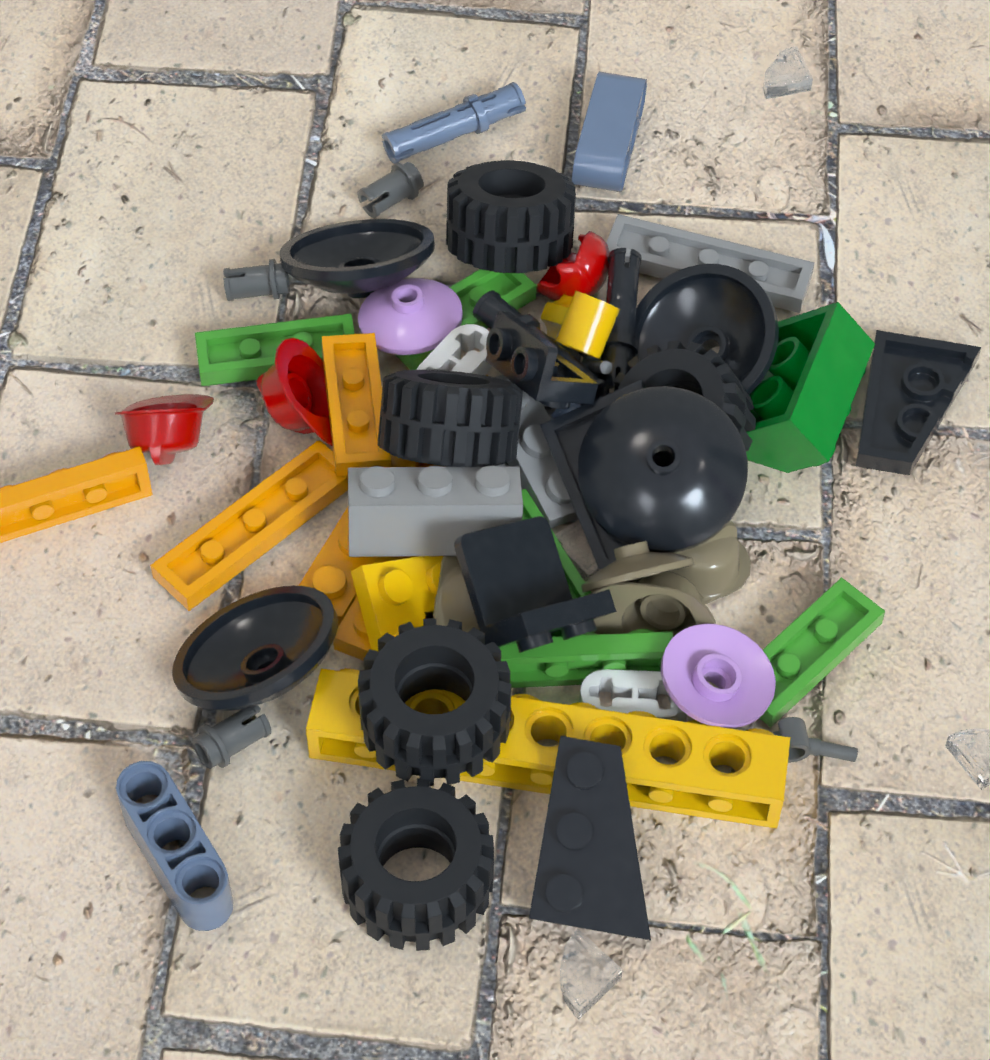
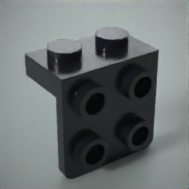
[454,516,617,653]

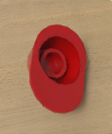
[256,338,333,447]
[115,394,214,465]

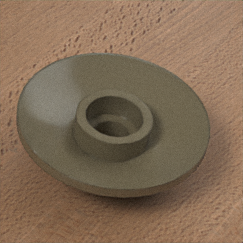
[581,541,694,592]

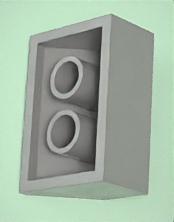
[348,466,523,557]

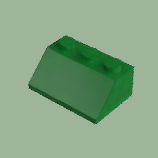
[746,302,875,473]

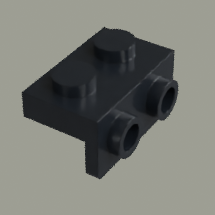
[485,311,598,409]

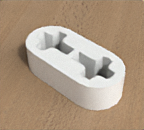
[417,324,492,375]
[579,669,687,722]

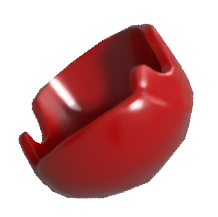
[536,231,610,301]

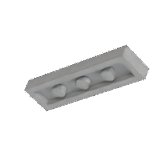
[606,214,815,313]

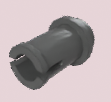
[357,162,424,218]
[223,259,290,301]
[192,705,271,769]

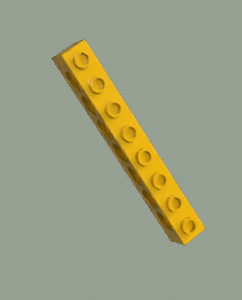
[306,668,791,829]

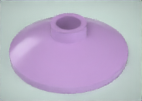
[358,278,463,355]
[661,624,776,728]

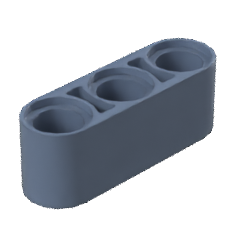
[572,71,647,192]
[116,761,233,931]

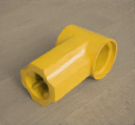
[540,291,620,359]

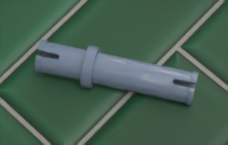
[382,82,526,164]

